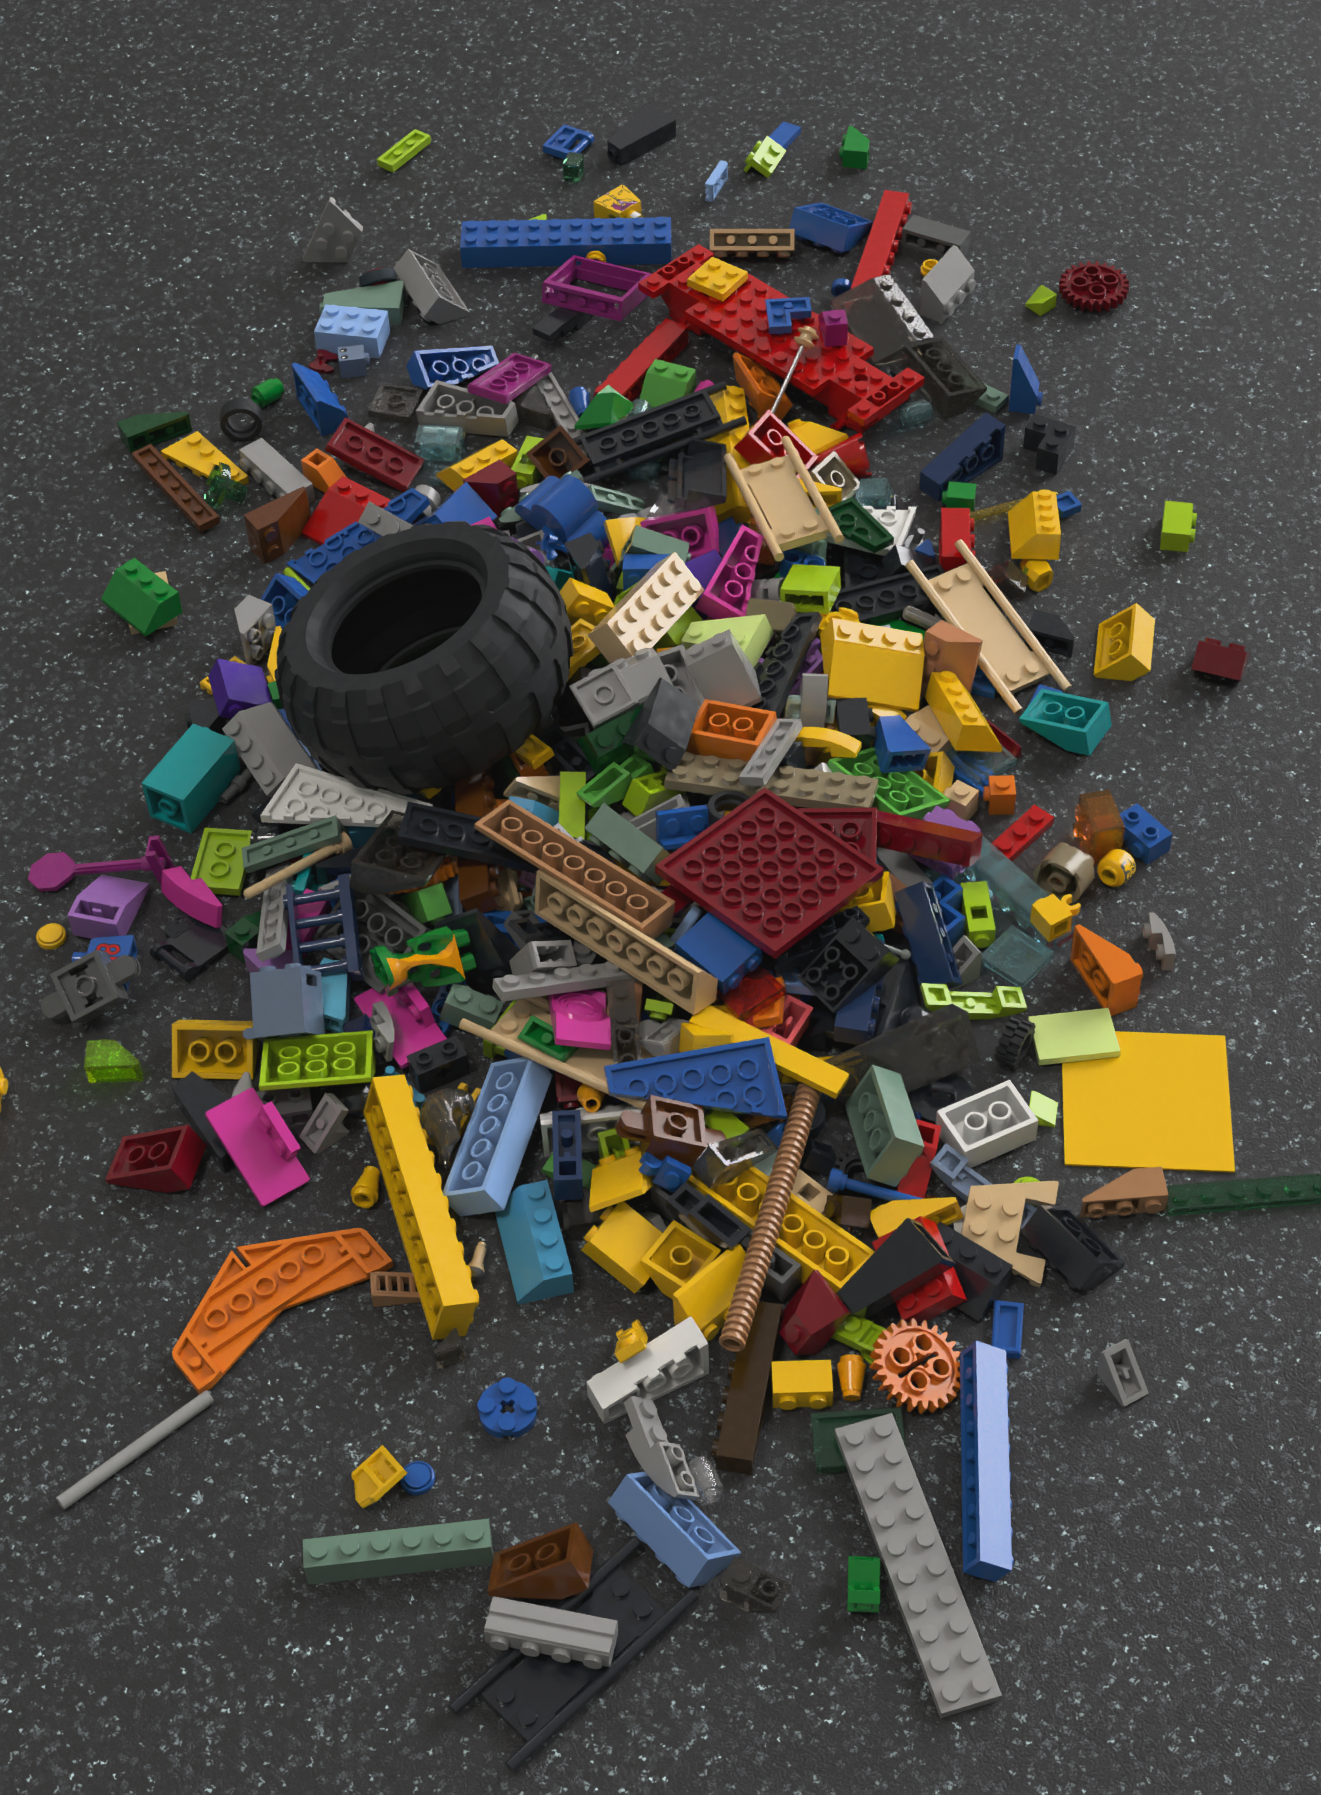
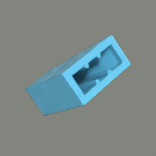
[320,958,351,1033]

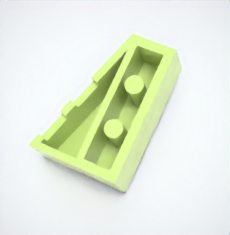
[681,614,774,667]

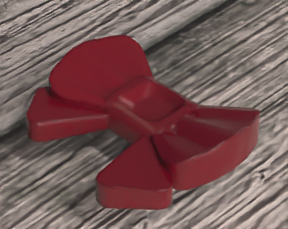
[309,349,338,374]

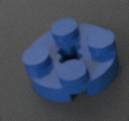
[477,1377,538,1438]

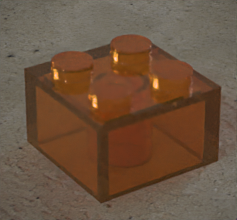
[1073,789,1125,865]

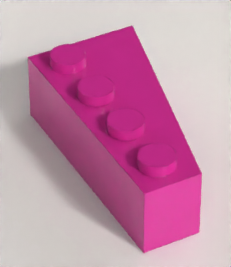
[695,524,763,620]

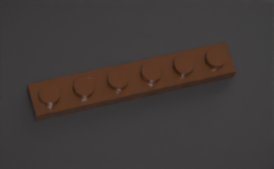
[131,444,220,532]

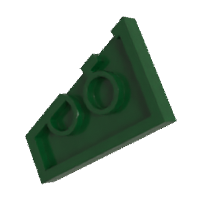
[828,497,894,553]

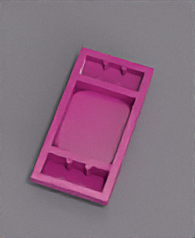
[547,988,611,1050]

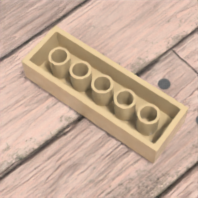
[588,552,704,664]

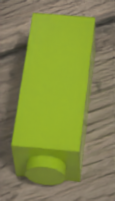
[511,436,544,490]
[960,881,996,948]

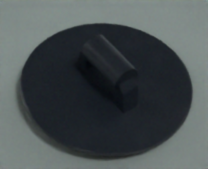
[908,1071,974,1122]

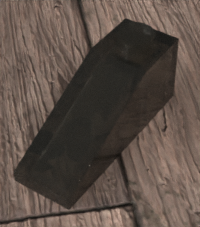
[692,1128,779,1189]

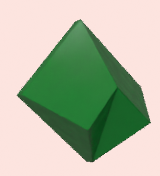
[574,385,634,430]

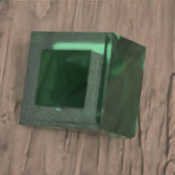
[563,152,585,183]

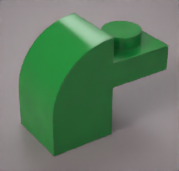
[847,1556,880,1612]

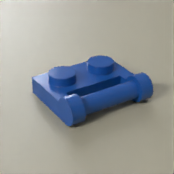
[543,124,595,164]

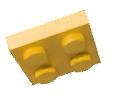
[687,257,748,301]

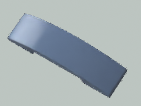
[930,1143,1037,1231]

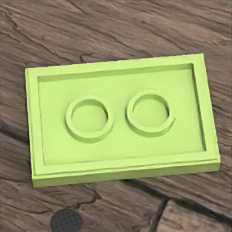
[1028,1008,1120,1065]

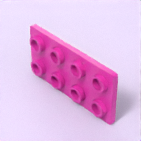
[354,983,447,1069]
[205,1088,310,1207]

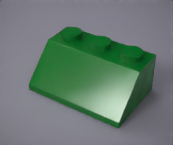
[101,558,183,637]

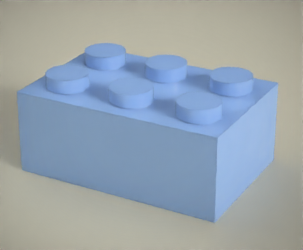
[314,304,390,359]

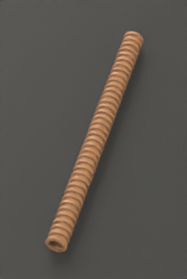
[719,1081,822,1352]

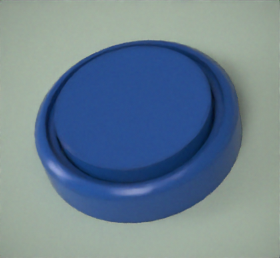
[400,1461,435,1495]

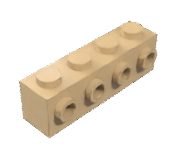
[710,229,795,258]

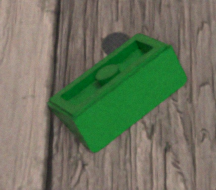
[517,1015,580,1062]

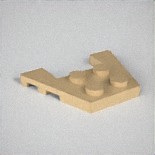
[961,1181,1059,1288]

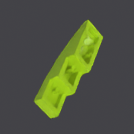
[559,772,586,839]

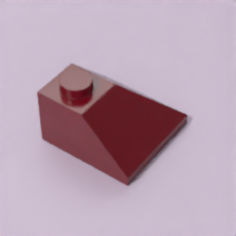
[780,1270,850,1355]

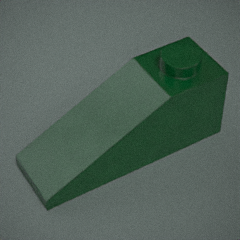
[117,412,192,454]
[224,911,261,964]

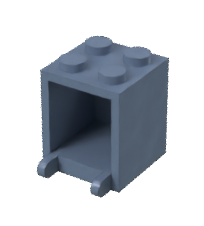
[243,963,325,1042]

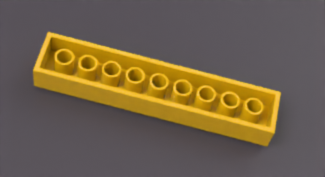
[363,1075,479,1340]

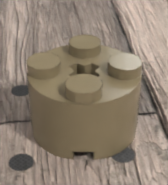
[1033,842,1095,904]

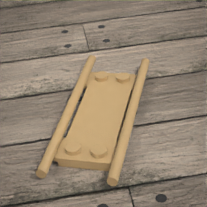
[724,436,844,561]
[905,539,1072,715]
[459,996,655,1109]

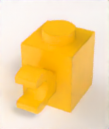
[1030,894,1081,942]

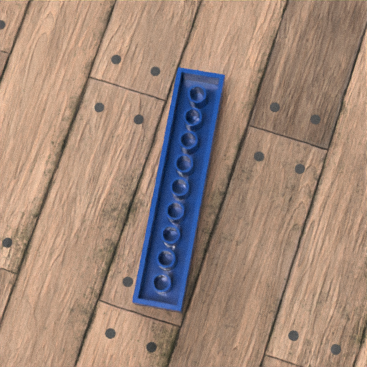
[460,217,672,268]

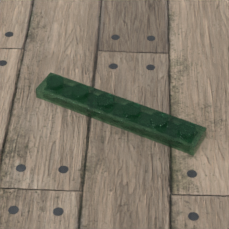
[1166,1173,1321,1216]

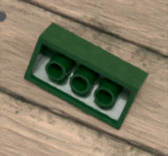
[577,704,644,776]

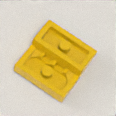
[603,517,647,567]

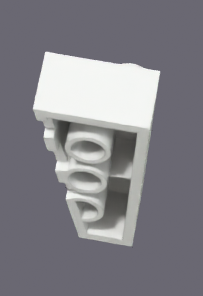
[587,1316,709,1424]

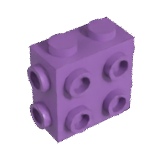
[909,805,981,880]

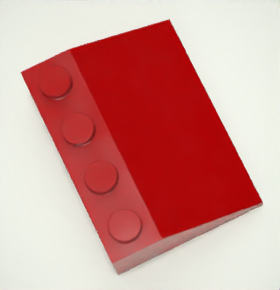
[301,476,415,545]

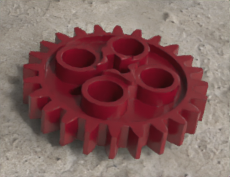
[1059,261,1130,313]

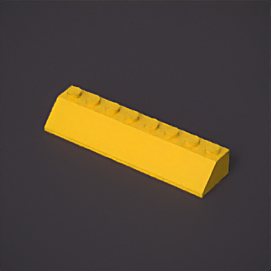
[706,385,754,524]
[686,1146,875,1302]

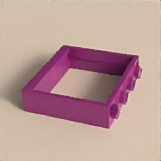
[542,255,651,321]

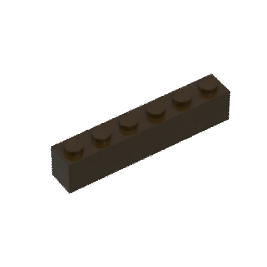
[711,1301,782,1475]

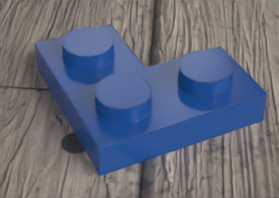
[765,297,812,334]

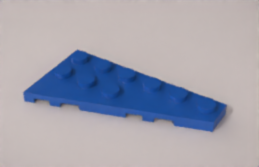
[286,487,431,585]
[604,1037,787,1120]

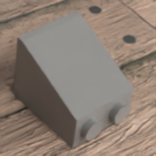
[685,629,762,707]

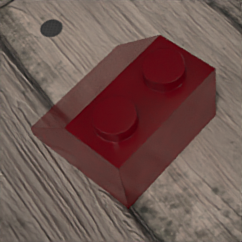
[463,459,519,518]

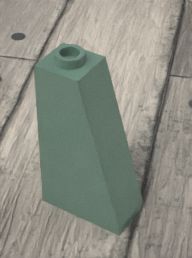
[319,281,406,325]

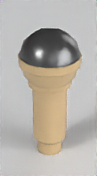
[468,1242,486,1281]

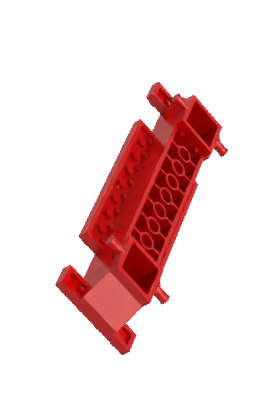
[638,244,925,433]

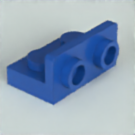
[655,805,709,852]

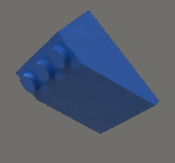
[789,203,874,254]

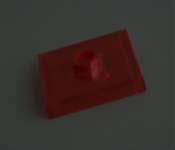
[716,964,787,1021]

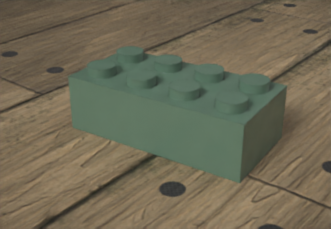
[845,1065,925,1187]

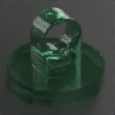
[204,462,248,508]

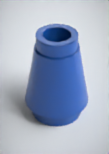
[568,387,590,418]

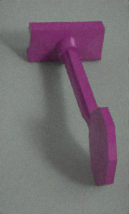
[28,835,175,892]

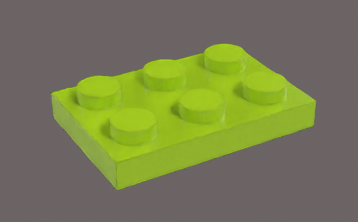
[191,828,252,896]

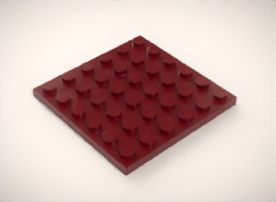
[655,788,884,959]

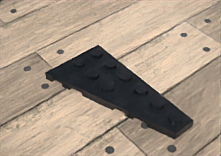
[750,612,823,718]

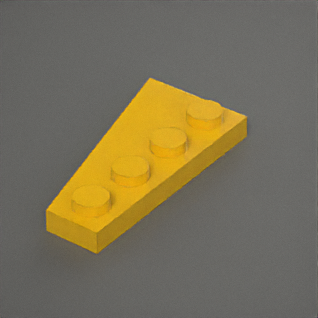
[160,431,249,493]

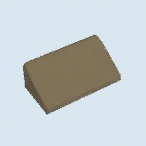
[746,598,797,632]

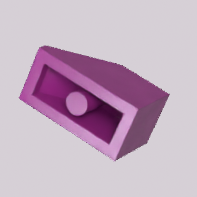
[818,310,848,347]

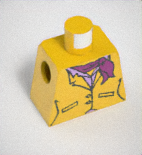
[593,184,643,219]

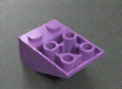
[67,875,150,939]

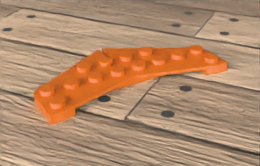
[172,1228,393,1395]

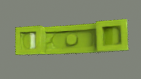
[920,983,1027,1020]

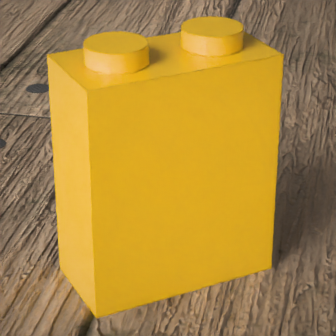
[581,1201,662,1294]

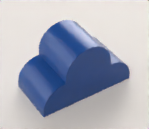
[515,475,609,548]

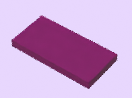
[468,353,551,404]

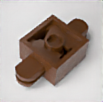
[615,1095,727,1170]

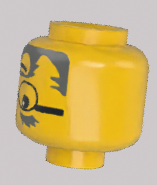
[1097,849,1136,887]

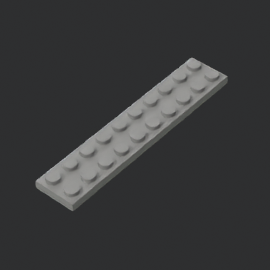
[834,1413,1002,1718]

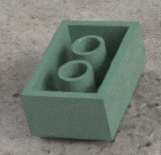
[585,803,671,885]

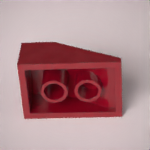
[105,1125,207,1193]

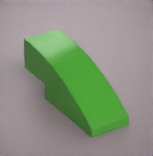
[576,753,654,808]

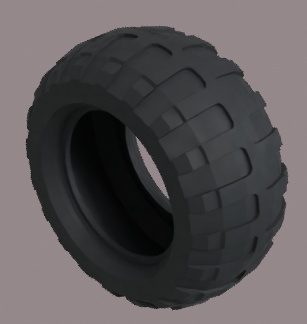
[275,521,574,794]

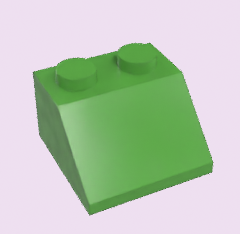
[639,359,696,409]

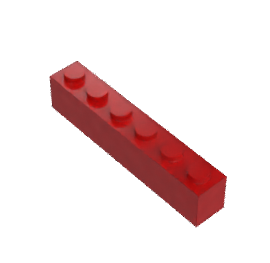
[594,318,689,402]

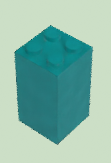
[141,724,242,834]

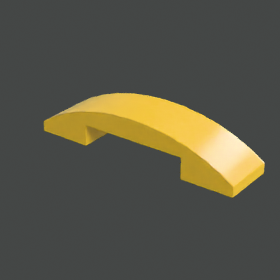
[794,727,862,758]

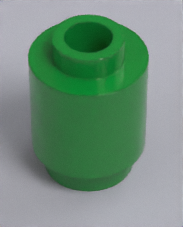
[251,378,284,408]

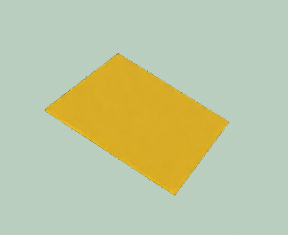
[1062,1031,1235,1173]

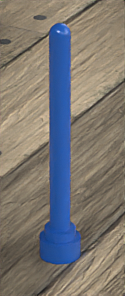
[826,1168,923,1201]

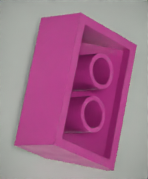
[640,506,719,560]

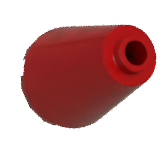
[809,433,872,479]

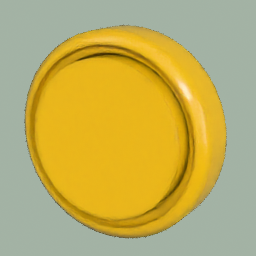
[36,923,67,950]

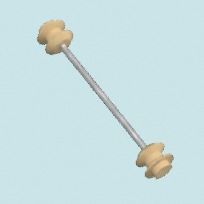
[771,326,819,414]

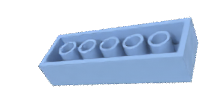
[442,1057,552,1217]

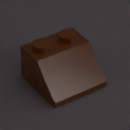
[526,425,591,479]

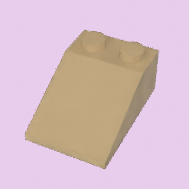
[905,705,956,758]

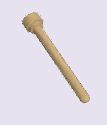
[243,832,353,899]

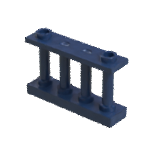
[283,874,364,982]

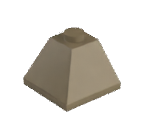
[809,451,863,501]

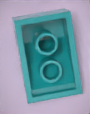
[1019,689,1112,756]

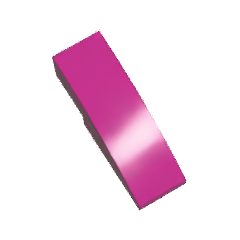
[161,866,223,928]

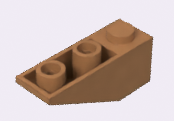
[1080,1167,1168,1218]

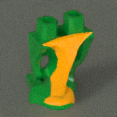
[369,926,476,997]

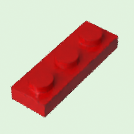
[986,805,1055,867]

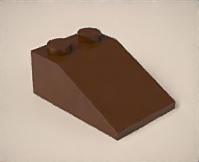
[244,486,311,564]
[487,1522,594,1600]

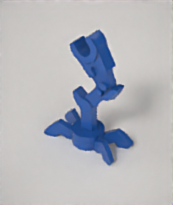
[535,525,611,566]

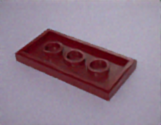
[325,417,425,493]

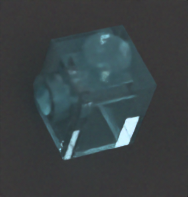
[855,477,893,506]

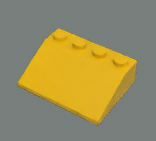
[820,618,925,712]

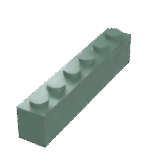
[303,1519,493,1585]

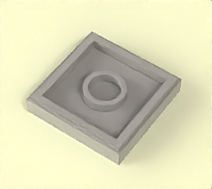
[569,662,639,730]

